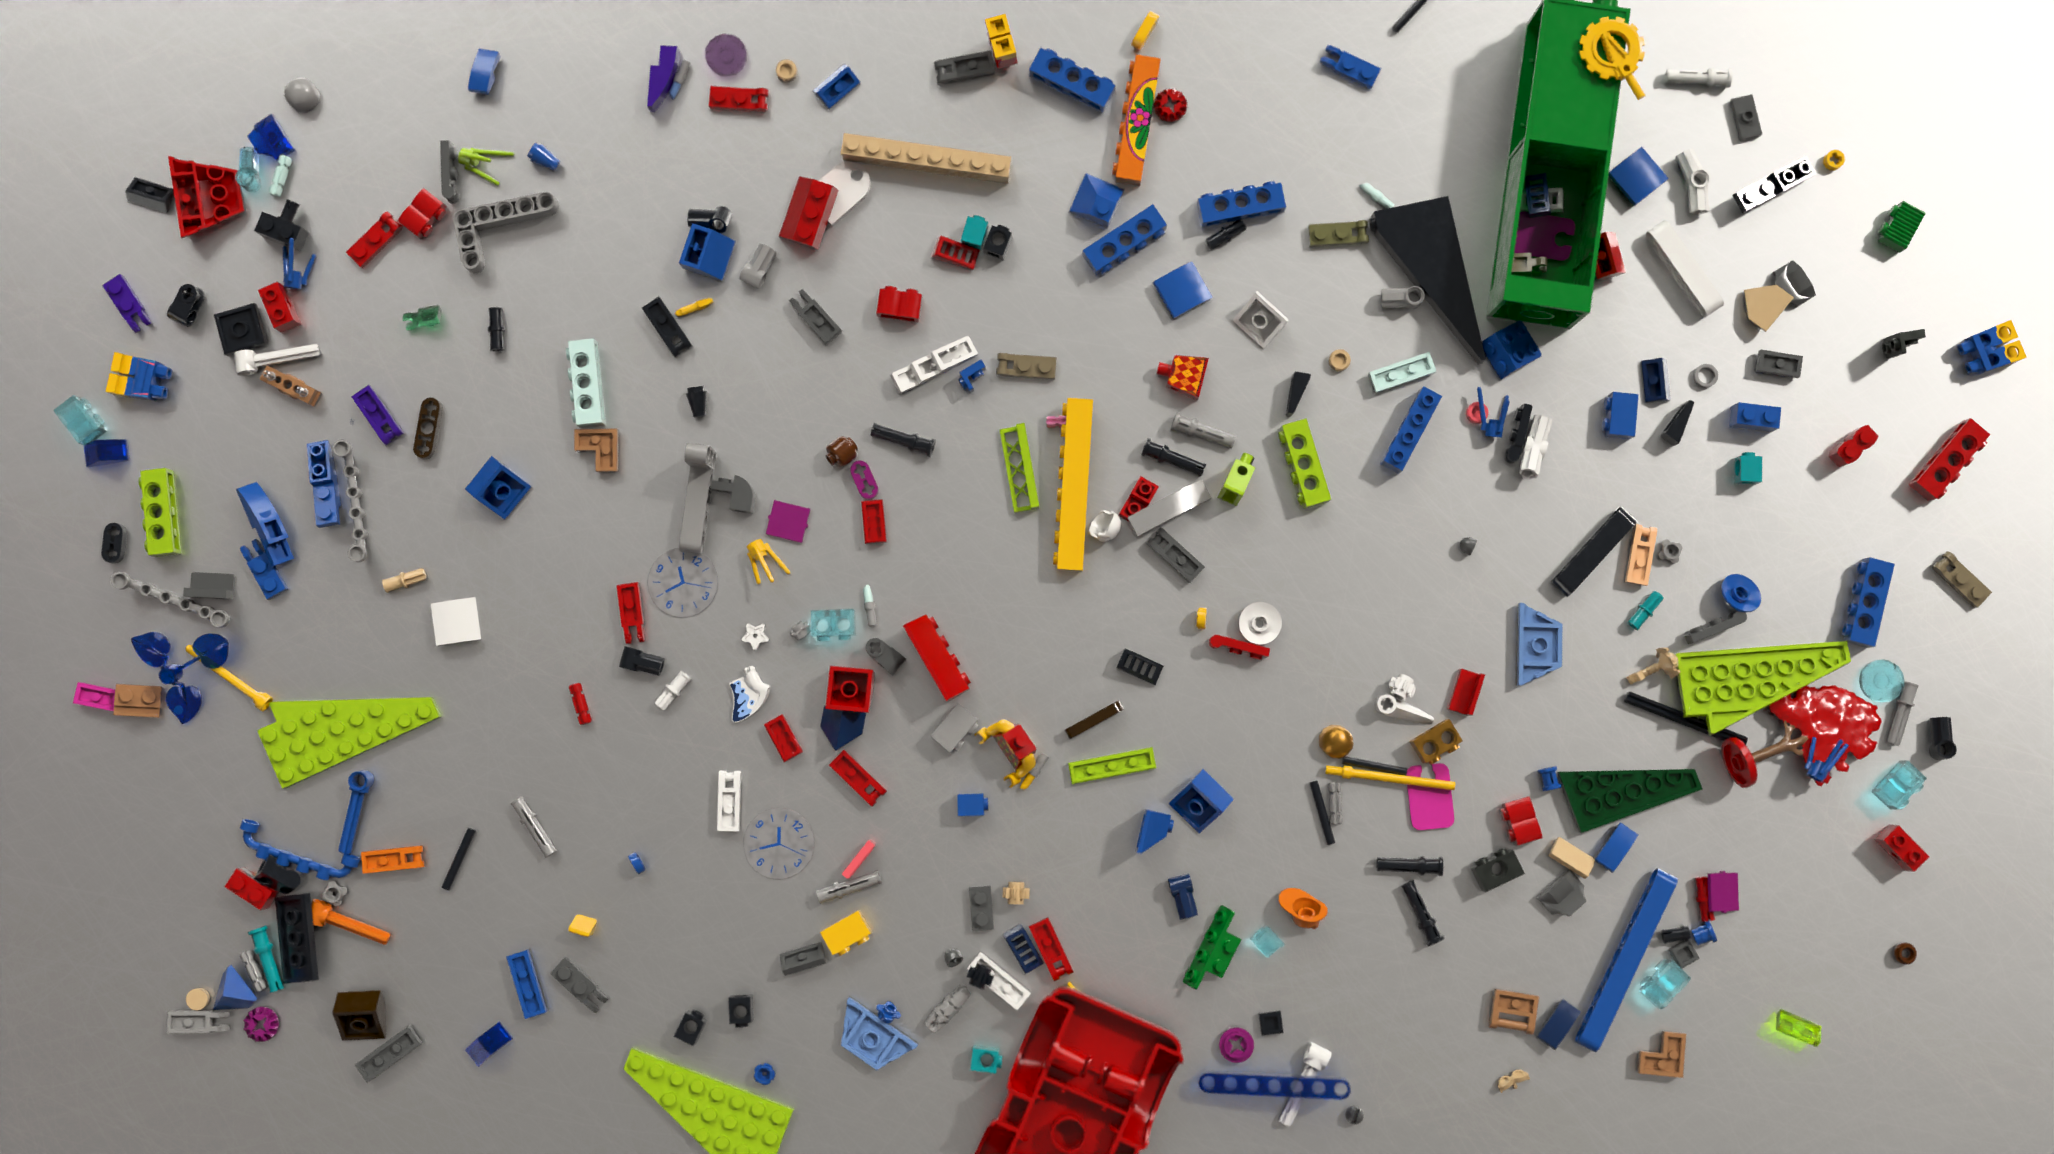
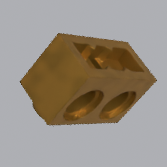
[1409,719,1463,765]

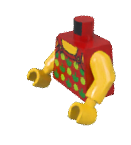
[974,719,1037,788]

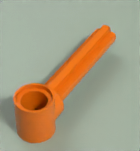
[311,899,391,945]

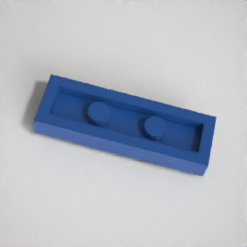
[506,949,548,1019]

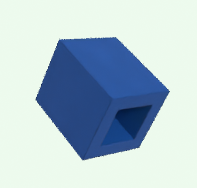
[957,793,988,816]

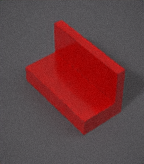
[1448,668,1485,716]

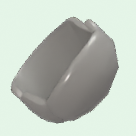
[284,77,320,112]

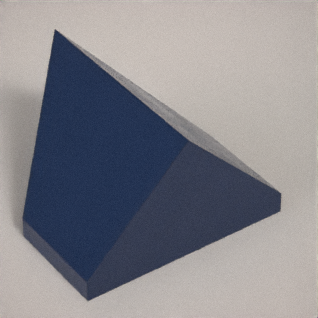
[820,705,866,751]

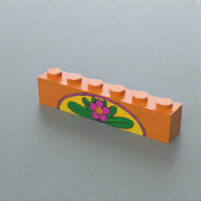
[1112,55,1161,186]

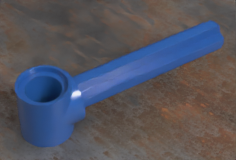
[338,770,374,854]

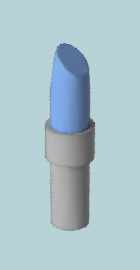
[669,60,691,100]

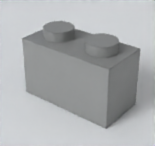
[931,703,978,753]

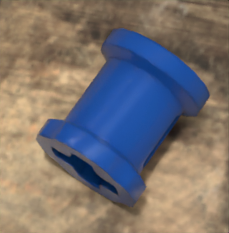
[1537,766,1562,791]

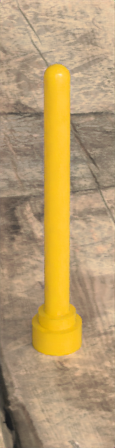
[185,645,273,712]

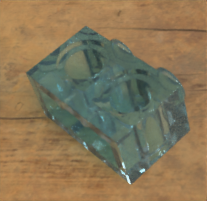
[811,609,856,641]

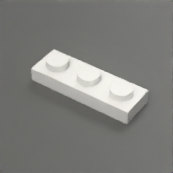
[967,952,1031,1010]

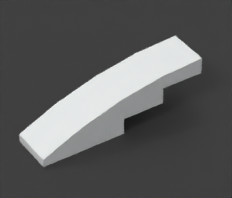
[890,336,978,394]

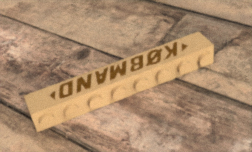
[841,133,1011,184]

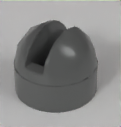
[1460,537,1477,555]
[944,948,963,967]
[1345,1106,1364,1124]

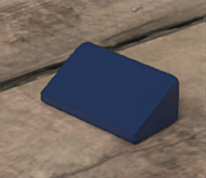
[1641,357,1671,403]

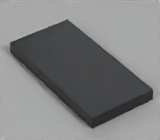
[275,893,319,984]

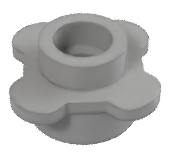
[1658,539,1683,563]
[790,621,811,640]
[322,881,348,907]

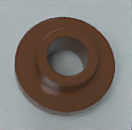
[1894,942,1917,965]

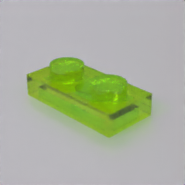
[1776,1009,1821,1047]

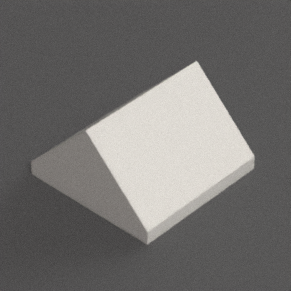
[1233,292,1289,348]

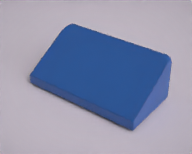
[813,64,860,109]

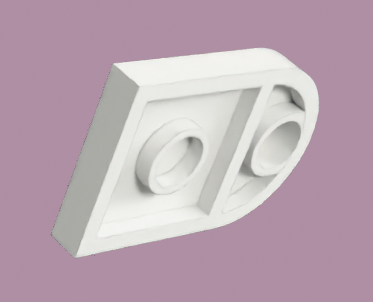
[819,161,871,227]

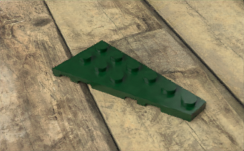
[1557,769,1702,833]

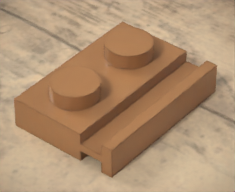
[113,684,162,718]

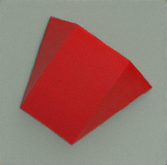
[168,156,244,239]

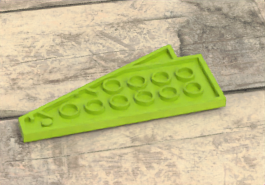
[1675,641,1851,736]
[257,697,441,789]
[623,1048,794,1154]

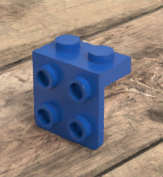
[1482,320,1542,379]

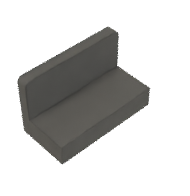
[183,572,235,600]

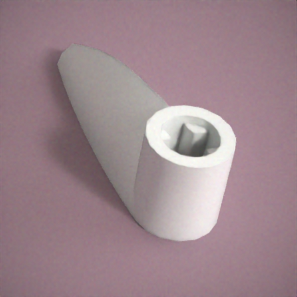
[1374,694,1434,724]

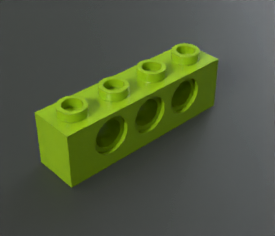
[1278,418,1331,509]
[138,468,181,557]

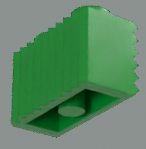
[1878,200,1926,253]

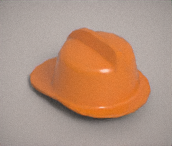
[1279,888,1327,929]

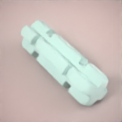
[269,155,292,197]

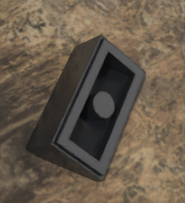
[125,177,174,213]

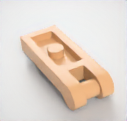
[1625,524,1657,586]

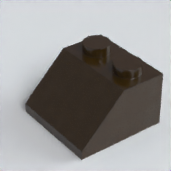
[332,990,386,1041]

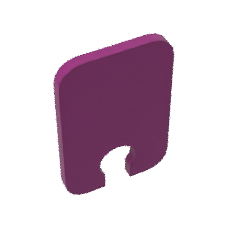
[1514,211,1575,261]

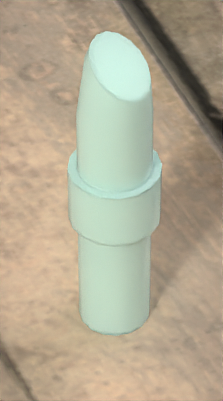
[1359,183,1395,209]

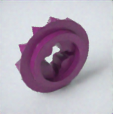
[243,1007,279,1042]
[1219,1027,1254,1063]

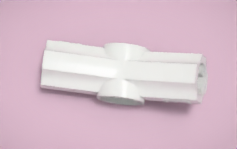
[1675,148,1710,214]
[1519,414,1553,479]

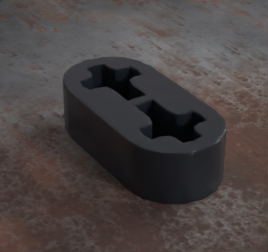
[101,523,127,564]

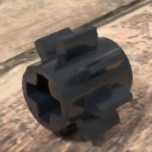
[967,963,994,990]

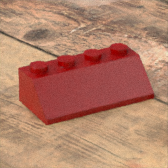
[903,614,971,702]

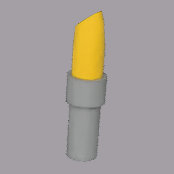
[1020,753,1049,789]

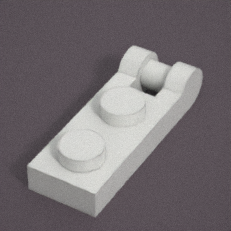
[717,771,742,831]

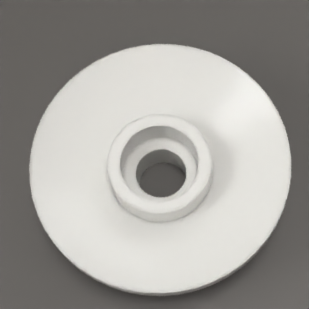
[1239,602,1282,645]

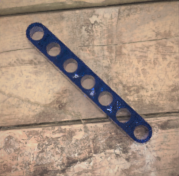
[1199,1071,1351,1100]

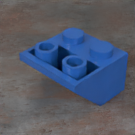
[679,223,736,281]

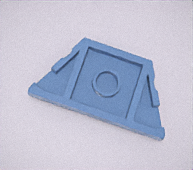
[1517,603,1563,686]
[841,997,918,1070]

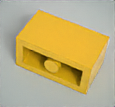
[820,910,872,956]

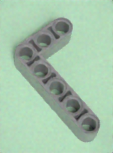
[453,192,559,273]
[679,443,716,554]

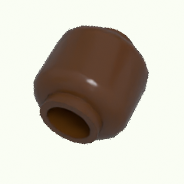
[825,436,858,468]

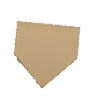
[1744,285,1794,332]

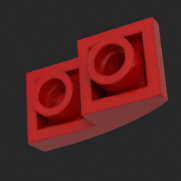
[1118,476,1159,522]

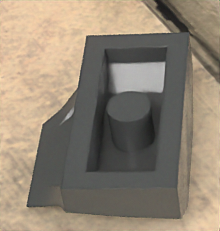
[1773,260,1816,308]
[1537,869,1587,917]

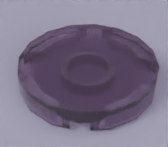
[705,34,747,76]

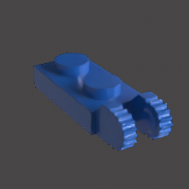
[1320,45,1381,89]
[240,539,288,600]

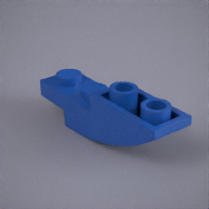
[307,440,341,528]
[236,482,294,567]

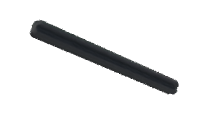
[1624,692,1748,745]

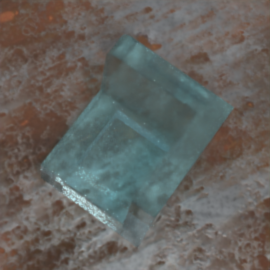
[1250,924,1285,957]

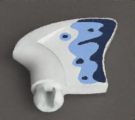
[729,666,771,723]

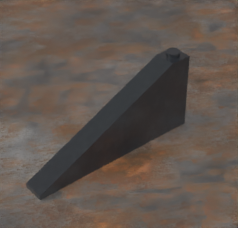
[1369,196,1486,364]

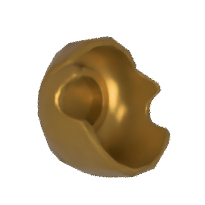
[1319,725,1354,759]

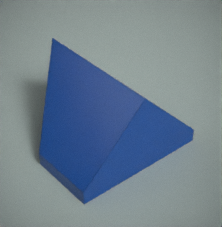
[213,965,257,1010]

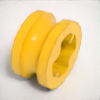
[1823,150,1845,171]

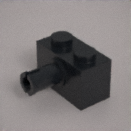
[254,199,309,252]

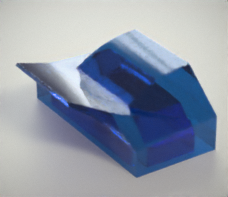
[247,113,295,161]

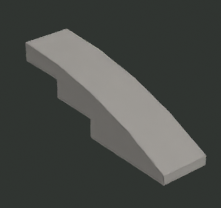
[1128,480,1211,537]

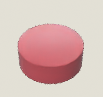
[1466,402,1489,424]

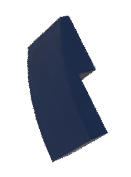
[1537,999,1581,1050]

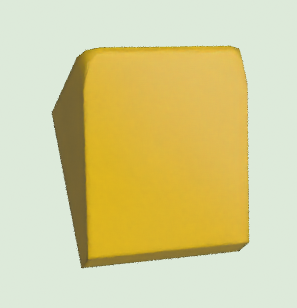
[568,914,597,937]

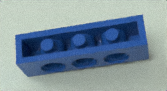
[1029,48,1115,113]
[1197,181,1286,228]
[1082,204,1167,275]
[1380,386,1442,474]
[1842,557,1895,648]

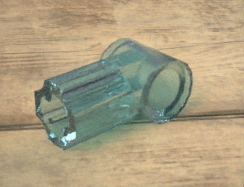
[235,147,262,192]

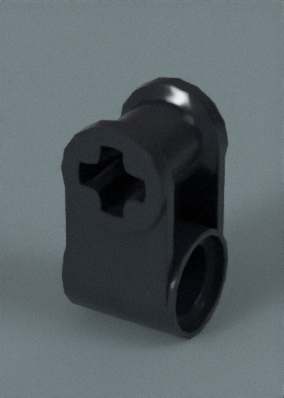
[167,284,205,327]

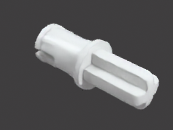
[655,671,691,710]

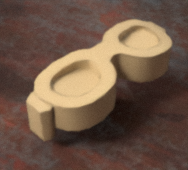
[1498,1070,1530,1093]

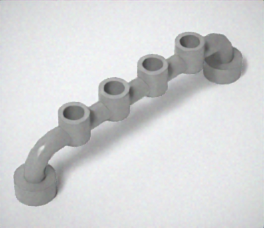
[333,439,368,562]
[111,572,230,628]

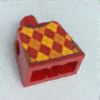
[1156,355,1209,400]

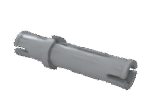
[511,796,557,858]
[816,871,882,904]

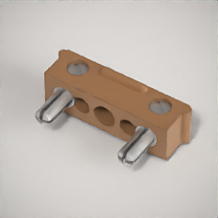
[260,366,321,406]

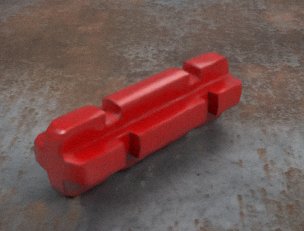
[569,683,592,725]

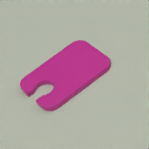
[1406,763,1454,830]

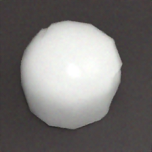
[1089,510,1121,542]

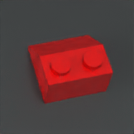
[825,666,875,713]

